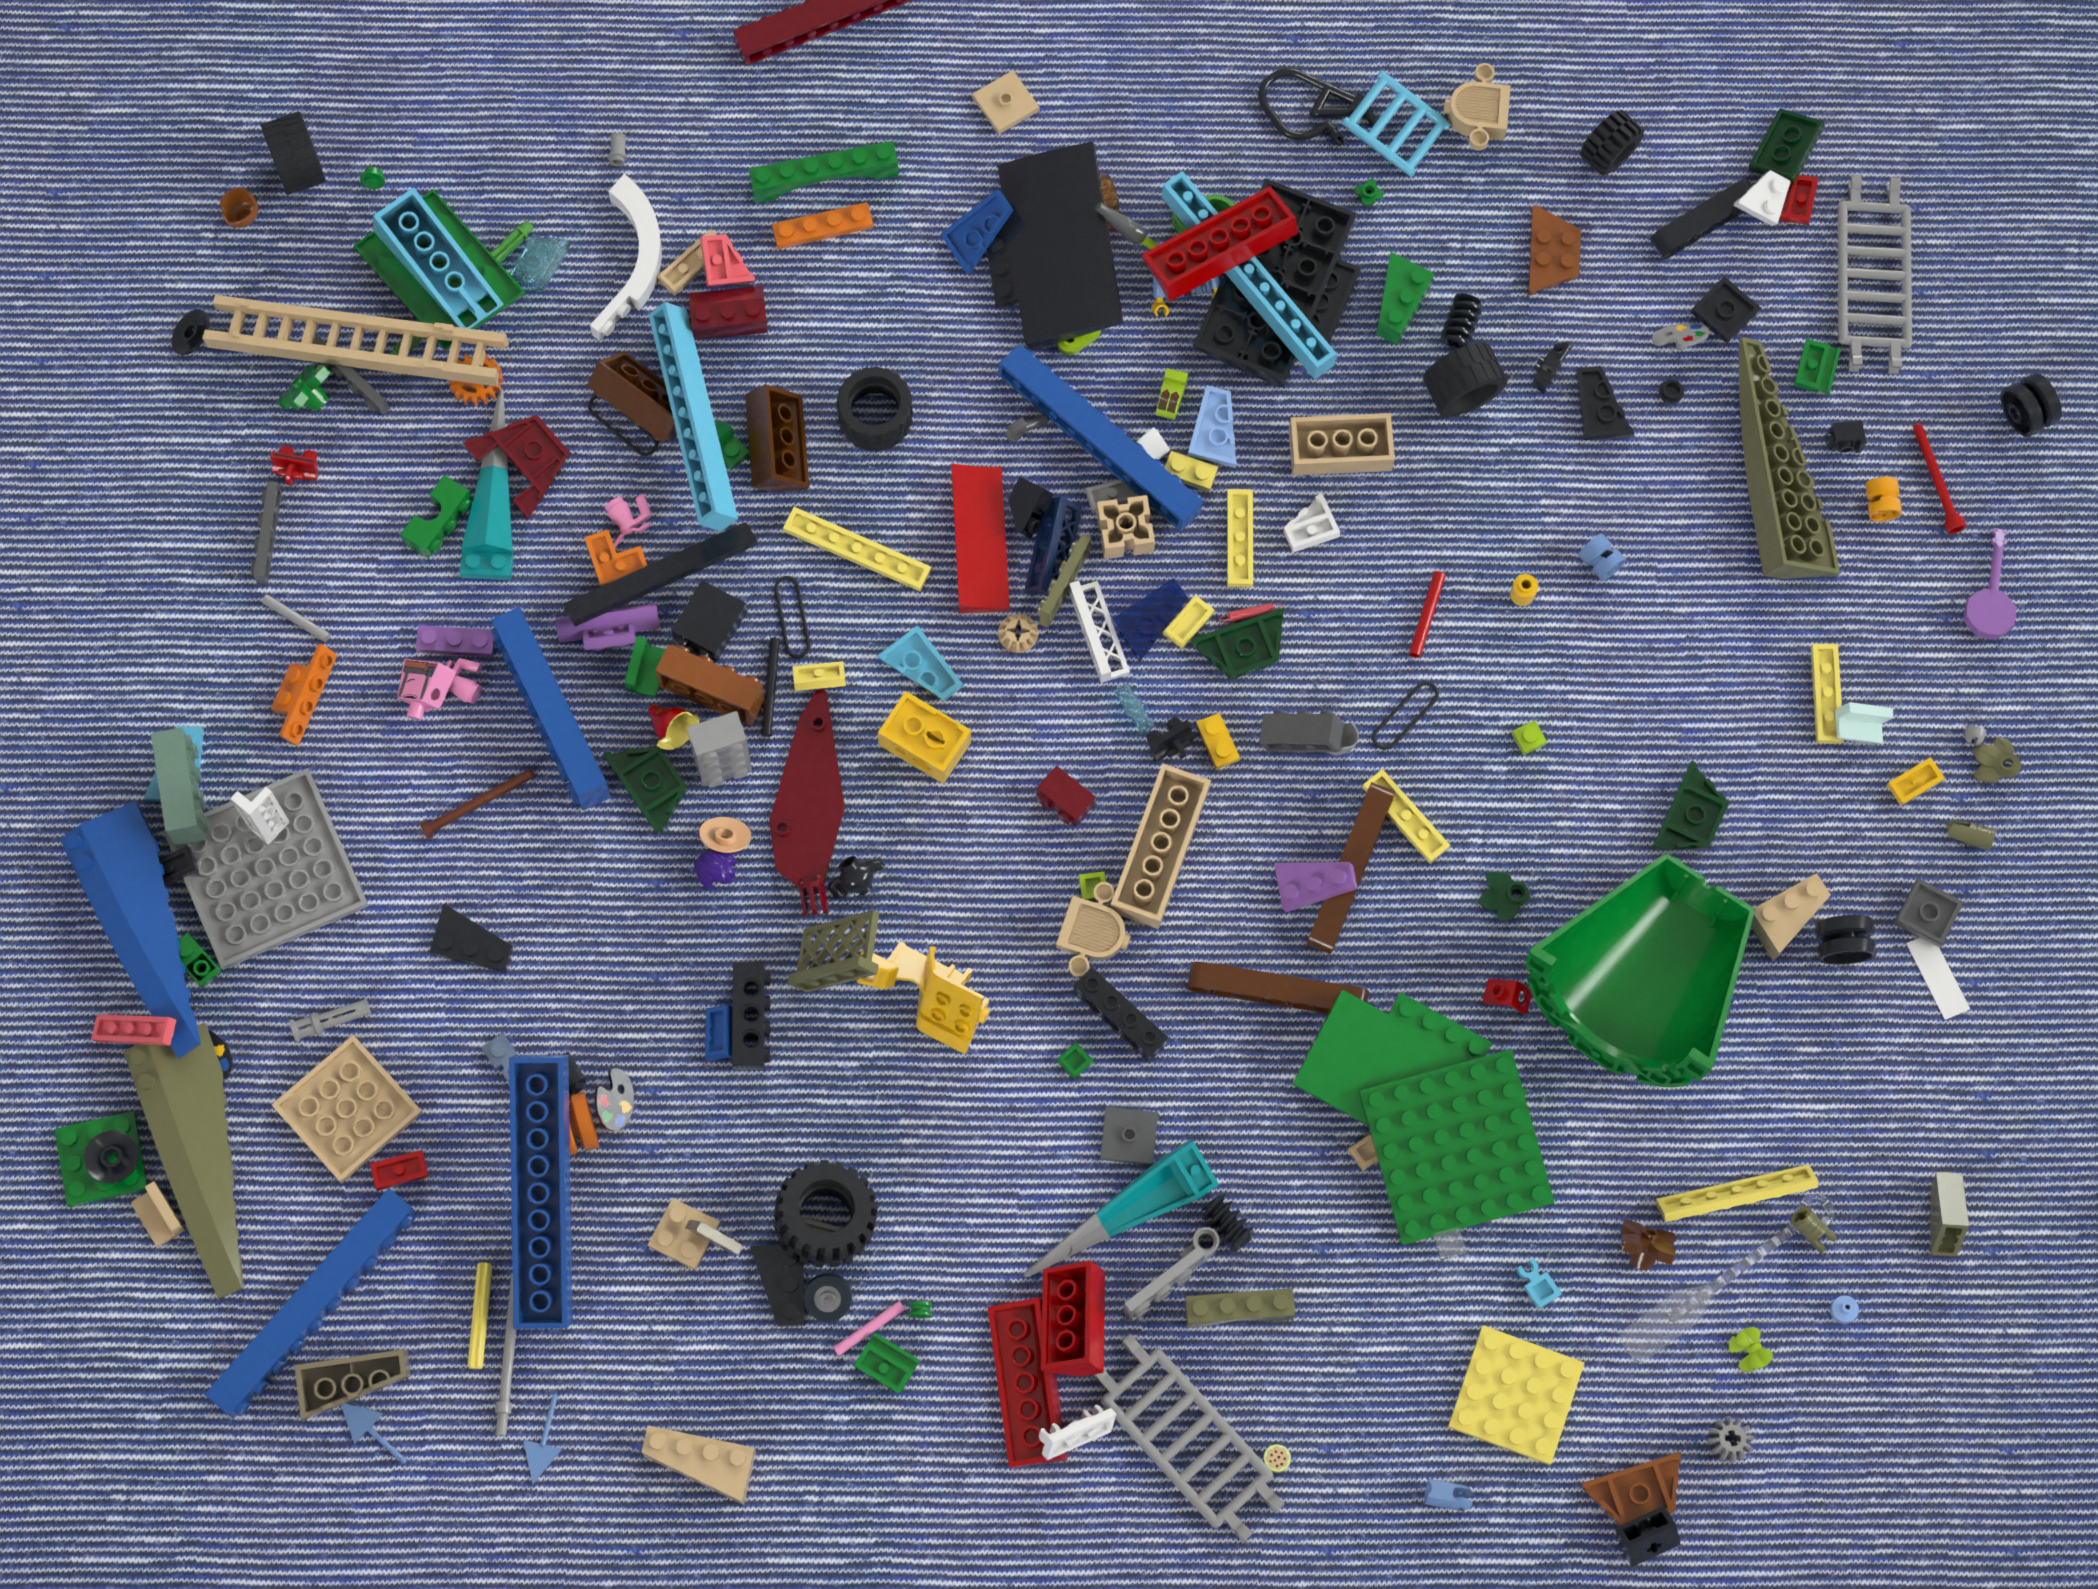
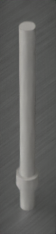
[495,1273,517,1436]

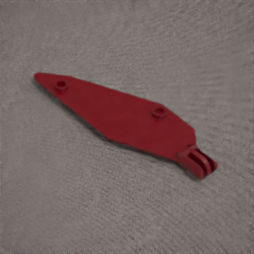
[769,689,845,918]

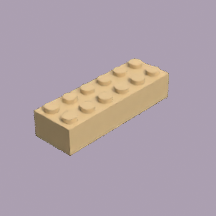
[1110,763,1211,929]

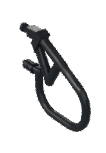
[1258,68,1378,147]

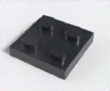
[1690,276,1761,344]

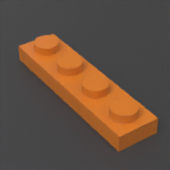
[772,202,873,250]

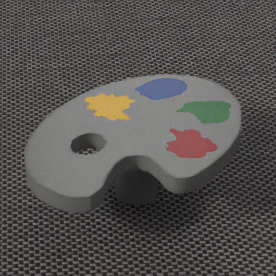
[1652,323,1709,351]

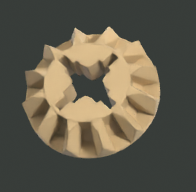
[998,612,1039,653]

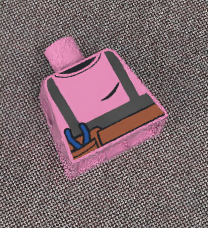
[398,659,456,721]

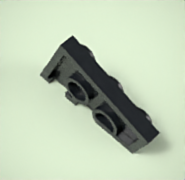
[1575,366,1635,440]
[429,904,513,973]

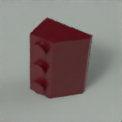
[689,286,768,340]

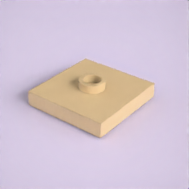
[972,70,1040,134]

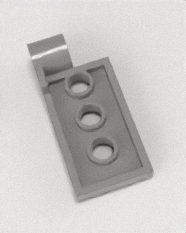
[1122,1227,1219,1320]

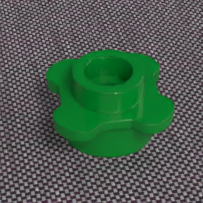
[1354,179,1384,206]

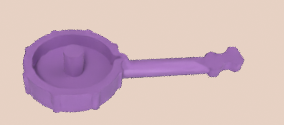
[1963,528,2017,640]

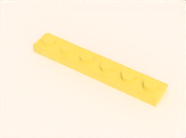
[783,507,931,592]
[1656,1165,1818,1222]

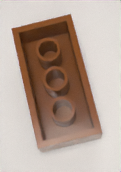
[655,644,765,727]

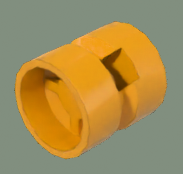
[1865,477,1902,521]

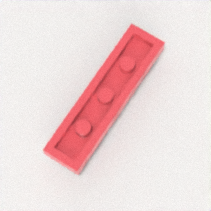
[91,1014,176,1046]

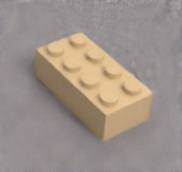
[1288,413,1395,475]

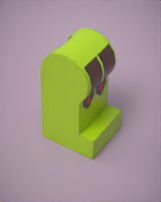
[1156,368,1188,420]

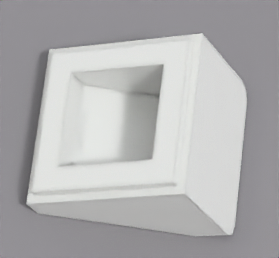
[1136,428,1170,460]

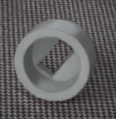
[1964,725,1987,745]

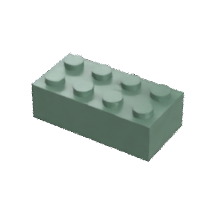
[151,727,210,846]

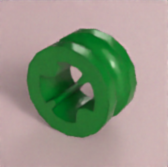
[908,1301,933,1319]

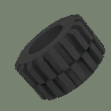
[1580,110,1644,176]

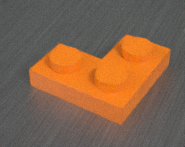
[584,530,648,586]

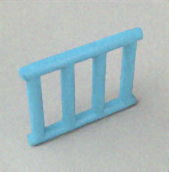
[1341,70,1451,177]

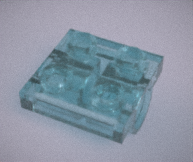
[510,235,571,292]

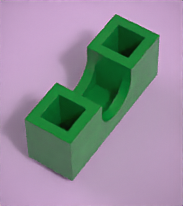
[400,475,472,559]

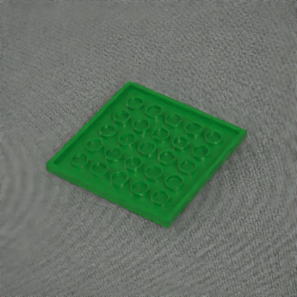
[1358,1049,1555,1245]

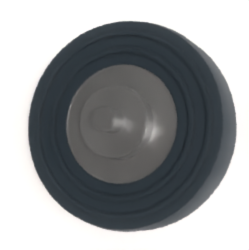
[804,1273,852,1322]

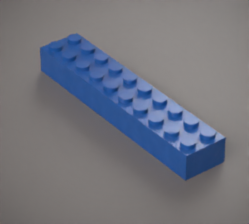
[509,1055,573,1329]

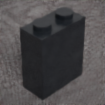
[671,580,748,662]

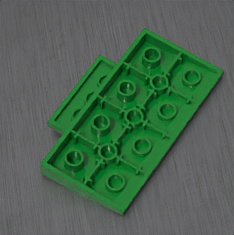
[1292,990,1527,1126]

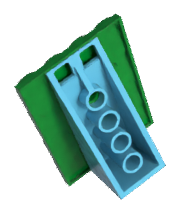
[353,187,525,351]

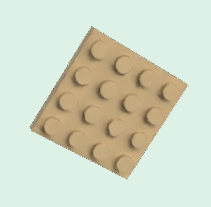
[272,1035,423,1184]

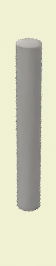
[262,594,330,642]

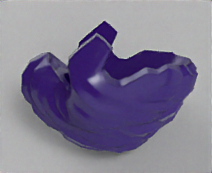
[694,849,737,889]

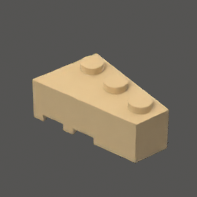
[1751,873,1831,961]

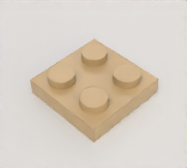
[648,1198,720,1271]

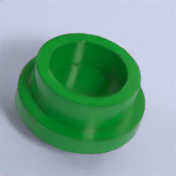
[360,167,385,190]

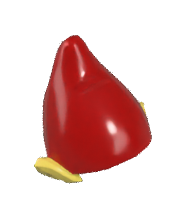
[648,705,700,750]

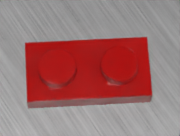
[370,1150,429,1191]

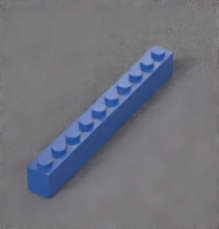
[998,344,1204,532]
[205,1188,416,1419]

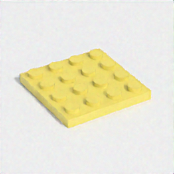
[1447,1325,1584,1465]

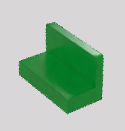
[624,636,666,697]

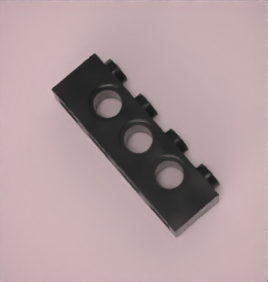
[732,962,771,1071]
[1073,967,1168,1063]

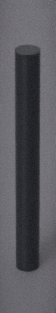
[761,637,780,737]

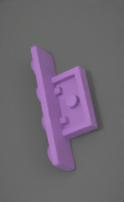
[555,604,660,651]

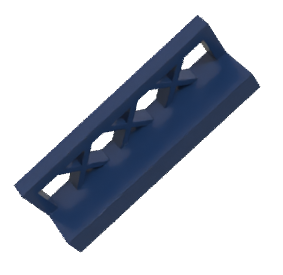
[1024,496,1082,596]

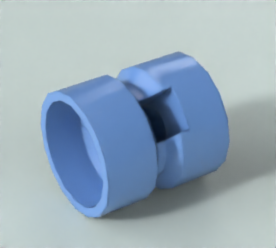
[1578,533,1626,581]

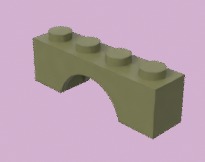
[1184,1288,1295,1328]

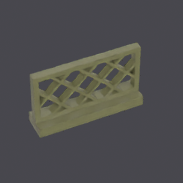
[787,910,879,993]

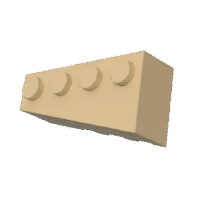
[642,1426,756,1505]

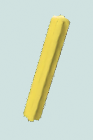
[468,1262,492,1369]

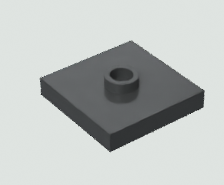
[1893,878,1964,948]
[1100,1107,1158,1166]

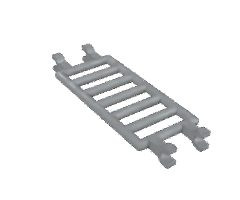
[1838,175,1912,375]
[1092,1333,1285,1543]

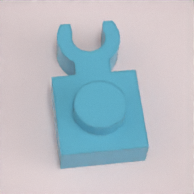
[1517,1259,1562,1310]

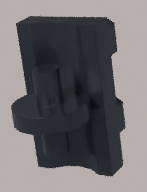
[1146,716,1195,762]

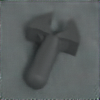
[1004,414,1048,441]

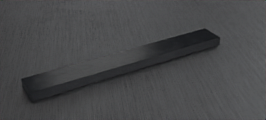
[563,522,758,627]

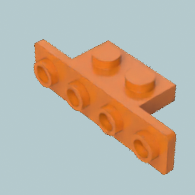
[271,644,337,746]

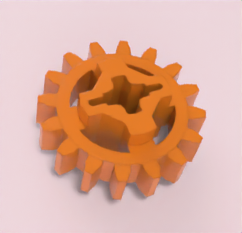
[449,354,504,407]

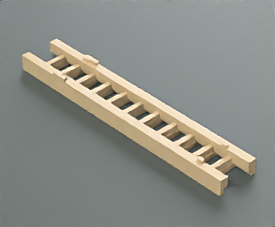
[203,295,509,387]

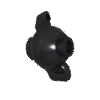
[828,856,886,899]

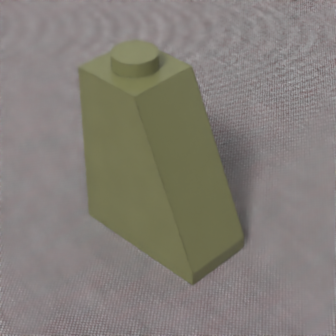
[1930,1172,1969,1257]

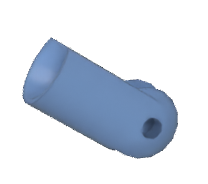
[1424,1479,1473,1511]

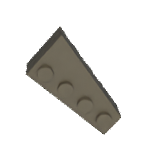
[294,1349,411,1420]

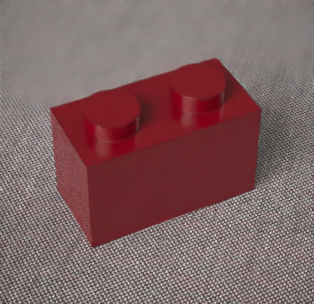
[1036,765,1096,827]

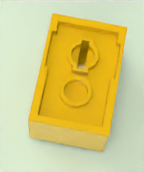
[878,691,971,784]

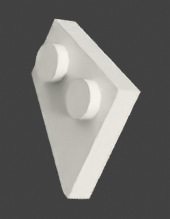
[1734,170,1790,226]
[1284,493,1340,552]

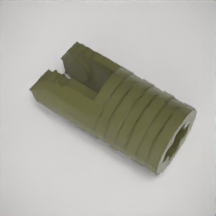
[1946,820,1996,851]
[1791,1206,1837,1254]

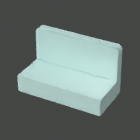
[1835,702,1893,744]

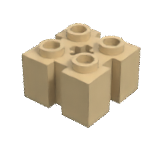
[1096,495,1155,559]

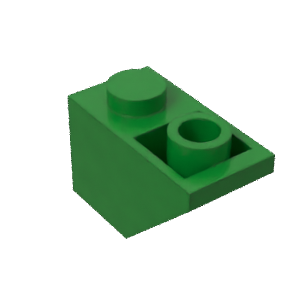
[179,932,222,988]

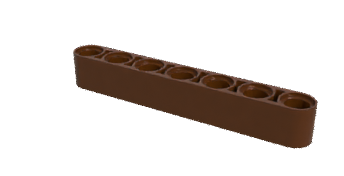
[1307,782,1396,954]
[1187,962,1369,1014]

